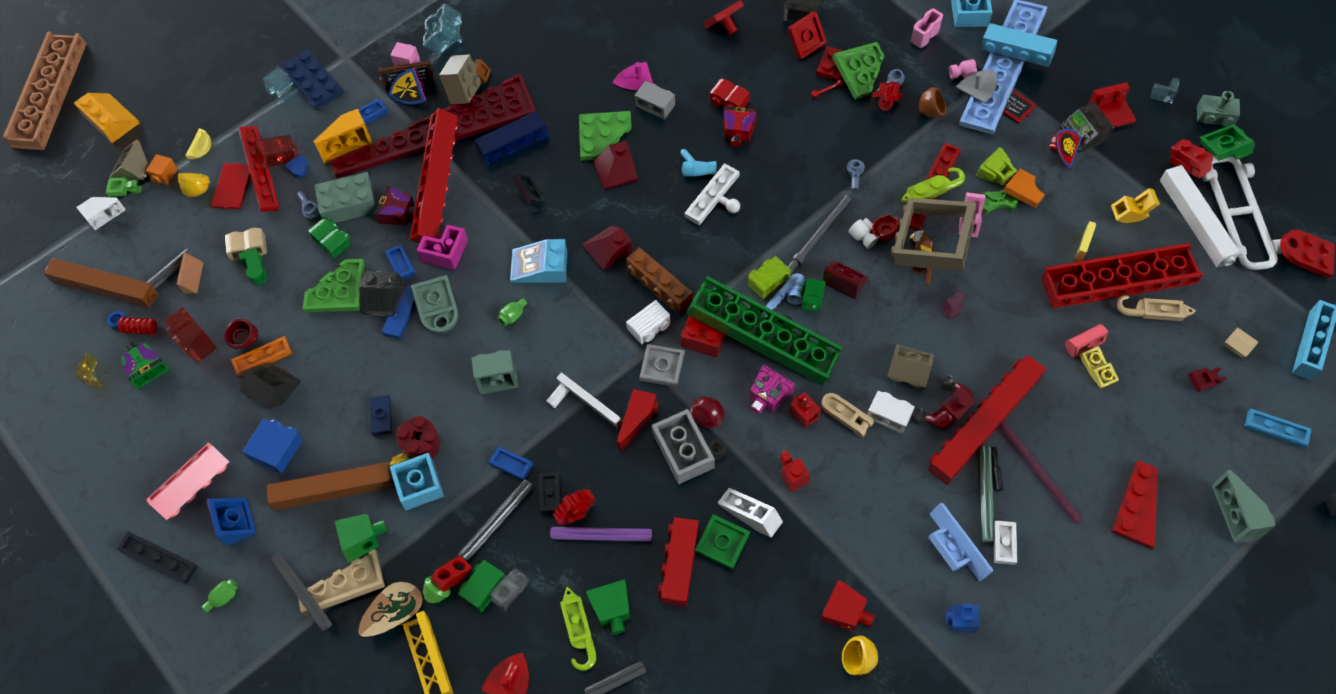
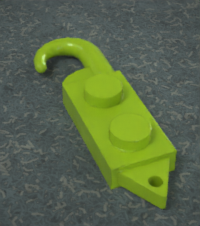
[901,168,965,203]
[560,587,596,671]

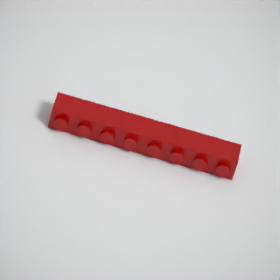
[410,108,458,243]
[928,355,1047,485]

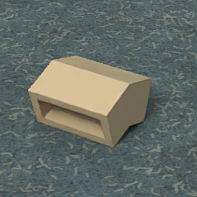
[1223,328,1258,360]

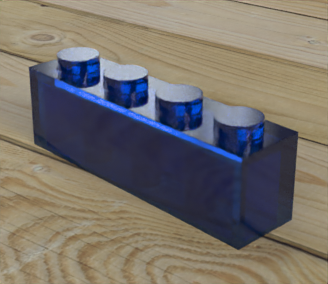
[475,111,549,165]

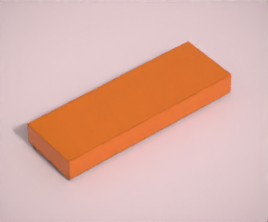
[231,336,293,377]

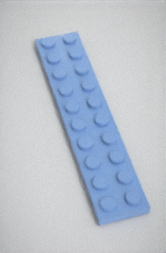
[959,0,1047,135]

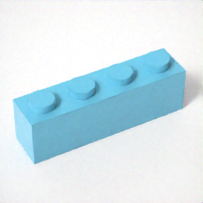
[981,23,1057,67]
[1292,300,1336,381]

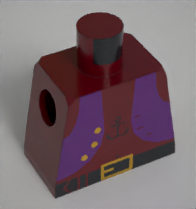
[374,186,415,225]

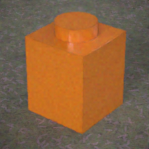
[146,154,178,185]

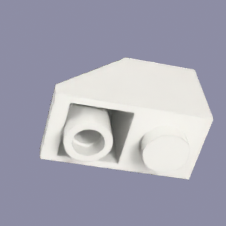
[76,197,126,230]

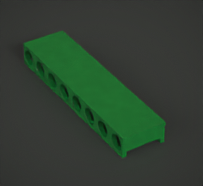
[686,276,843,386]

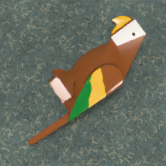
[910,230,935,286]

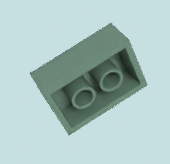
[315,172,377,223]

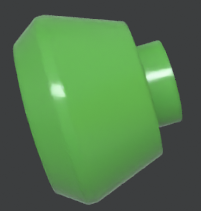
[423,576,451,603]

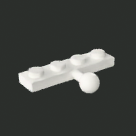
[684,163,740,226]

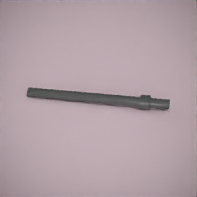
[787,195,851,273]

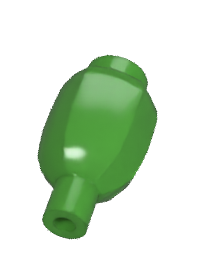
[497,298,527,326]
[202,578,239,612]

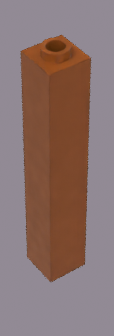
[44,258,158,308]
[267,462,394,510]

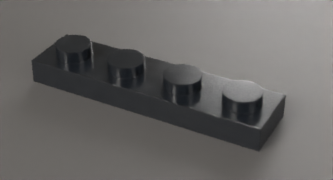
[116,531,198,585]

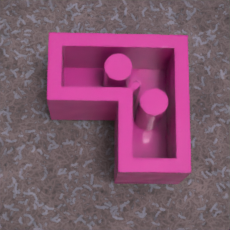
[416,225,468,270]

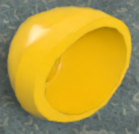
[178,173,210,197]
[842,635,878,675]

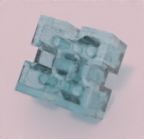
[422,4,463,55]

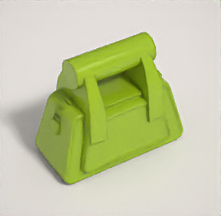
[976,147,1017,185]

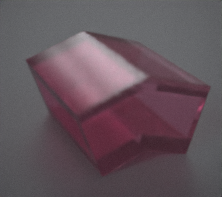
[942,290,967,320]

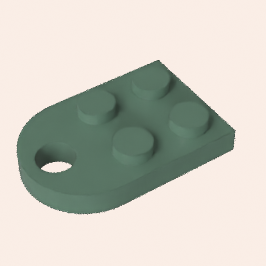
[411,275,459,334]

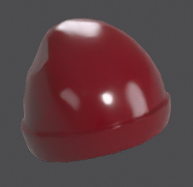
[224,318,258,349]
[690,396,725,429]

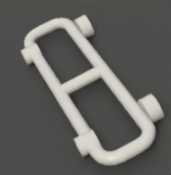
[1202,156,1283,270]

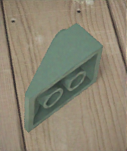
[1212,470,1276,543]

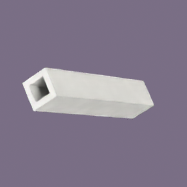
[1160,165,1240,267]

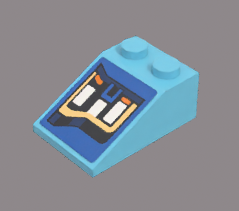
[510,239,567,283]

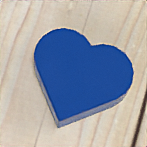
[285,156,308,178]

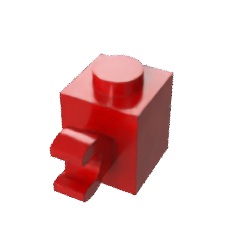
[789,393,821,428]
[780,450,810,492]

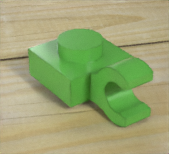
[106,177,142,197]

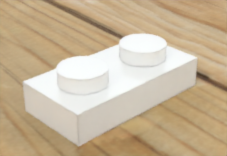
[994,521,1017,565]

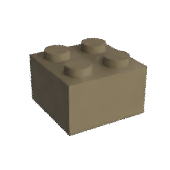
[439,55,481,104]

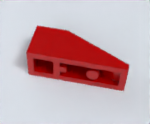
[617,389,659,450]

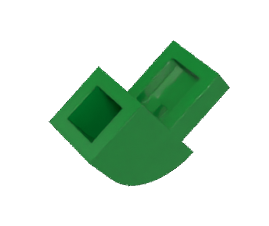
[802,278,826,312]

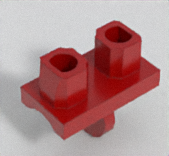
[872,81,903,111]

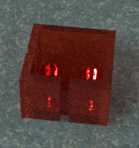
[164,307,217,362]

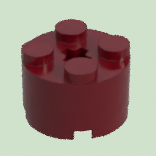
[396,416,441,460]

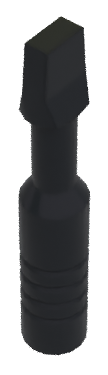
[990,447,1004,491]

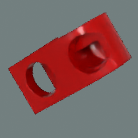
[430,555,472,592]

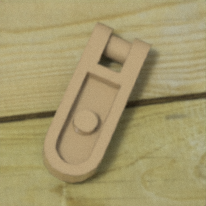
[821,393,874,438]

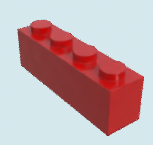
[658,517,699,607]

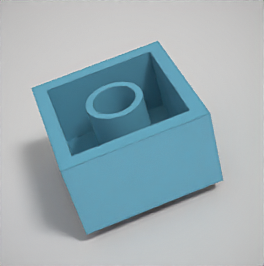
[951,0,993,28]
[390,453,445,511]

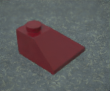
[594,141,638,190]
[582,226,633,271]

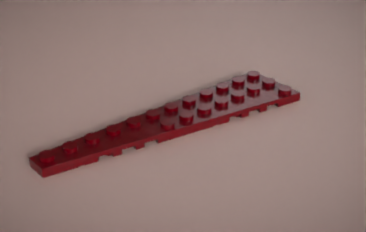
[331,73,537,178]

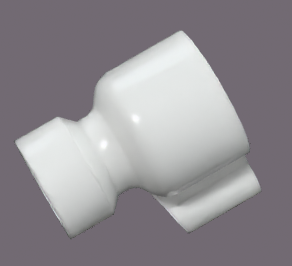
[848,218,878,249]

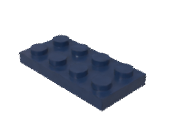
[279,49,344,110]

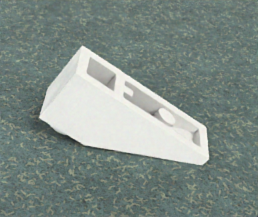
[718,488,783,537]

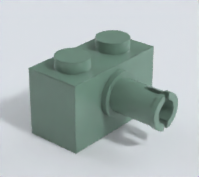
[1197,91,1240,126]

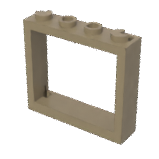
[891,198,976,271]

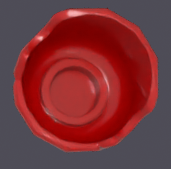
[872,214,899,241]

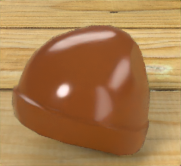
[919,87,946,118]

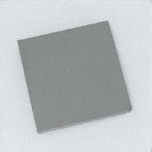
[639,344,685,387]

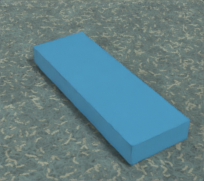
[1244,408,1312,449]

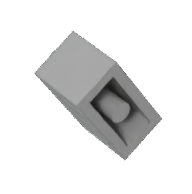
[635,81,675,120]

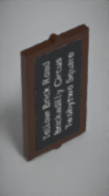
[379,61,435,90]

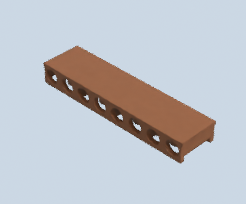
[3,32,86,150]

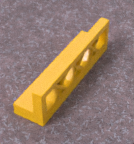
[403,611,454,694]

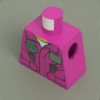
[750,365,795,414]

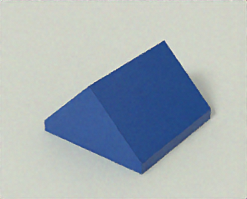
[207,498,256,546]

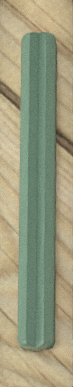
[979,446,995,543]

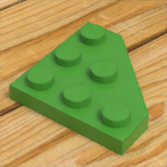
[832,42,885,99]
[579,111,632,161]
[303,259,365,313]

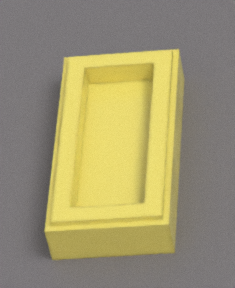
[1075,221,1096,262]

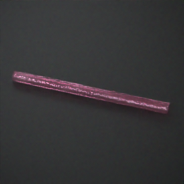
[999,422,1083,523]

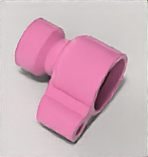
[949,59,977,79]

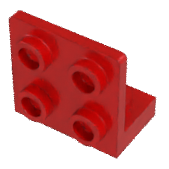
[1088,82,1136,130]

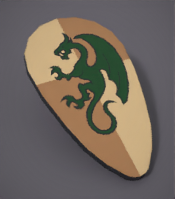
[358,582,423,638]

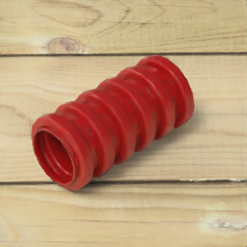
[118,317,157,335]

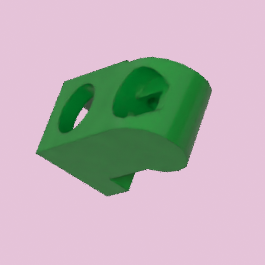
[238,248,267,285]

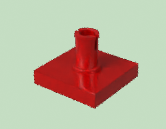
[703,0,744,35]
[787,12,827,59]

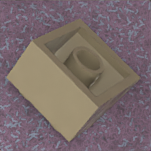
[887,344,934,388]

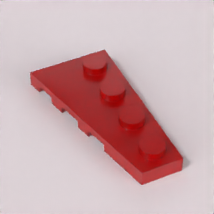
[1111,460,1158,550]

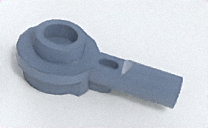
[876,69,905,91]
[847,159,865,192]
[297,191,319,219]

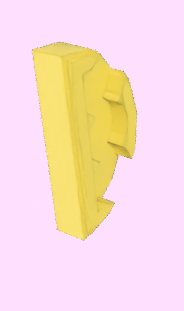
[185,128,212,159]

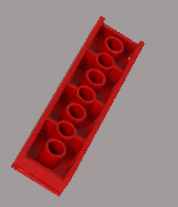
[1041,243,1204,309]

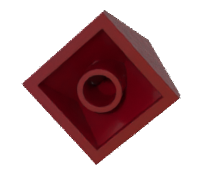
[823,261,869,299]

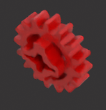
[553,489,595,525]

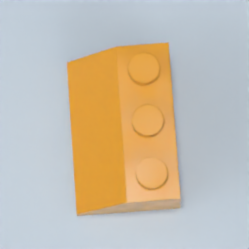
[74,93,140,143]

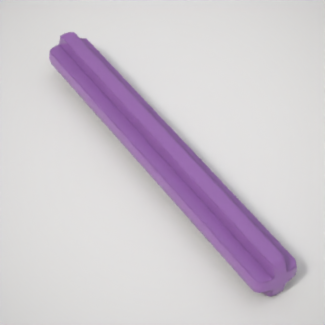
[550,527,652,541]

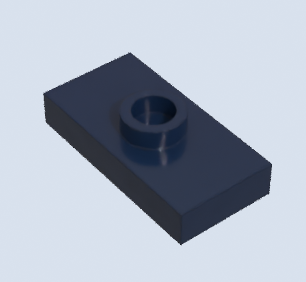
[370,395,392,436]

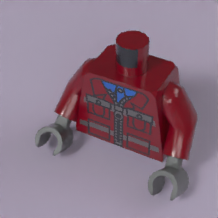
[913,375,975,430]

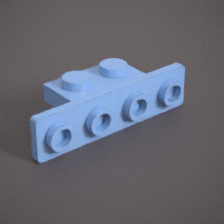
[928,503,993,581]

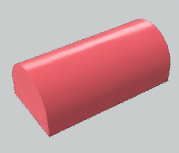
[1065,324,1108,358]

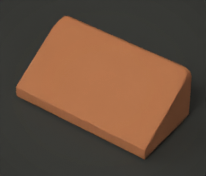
[177,253,203,294]

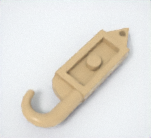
[1116,295,1196,321]

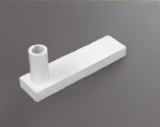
[546,372,623,429]

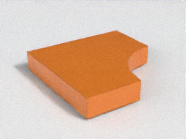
[1003,168,1045,208]

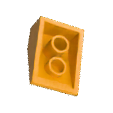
[314,109,373,165]

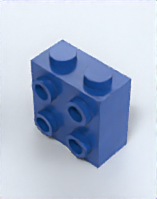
[242,418,303,474]

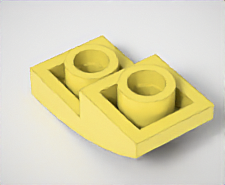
[1079,346,1119,388]

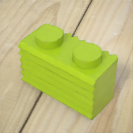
[748,256,791,299]

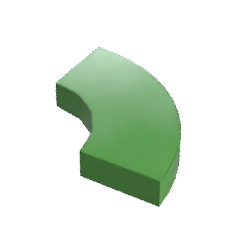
[982,190,1020,214]

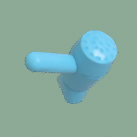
[680,149,717,177]

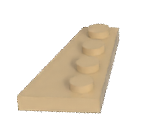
[298,549,385,616]

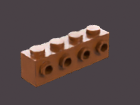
[626,247,693,315]

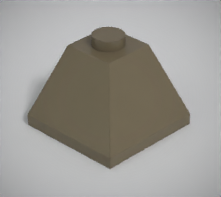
[109,139,148,182]

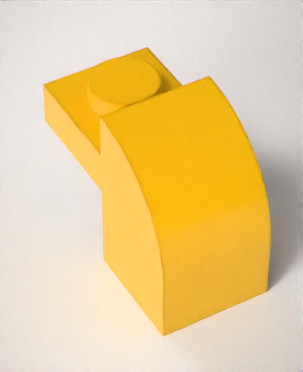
[1111,188,1160,223]

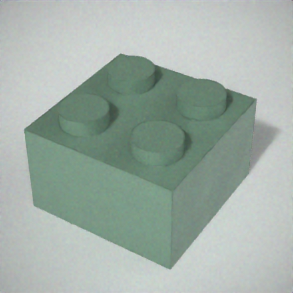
[471,350,519,395]

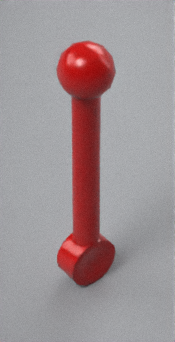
[811,80,844,98]

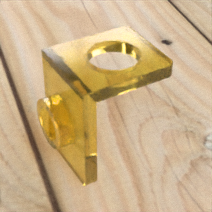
[75,353,103,388]

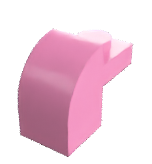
[959,192,985,238]

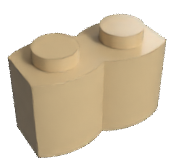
[225,228,267,261]

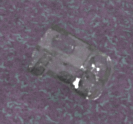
[490,568,529,612]

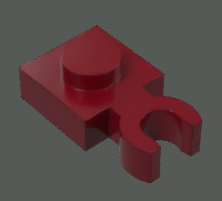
[1188,367,1226,392]

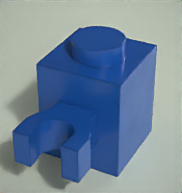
[946,604,980,633]

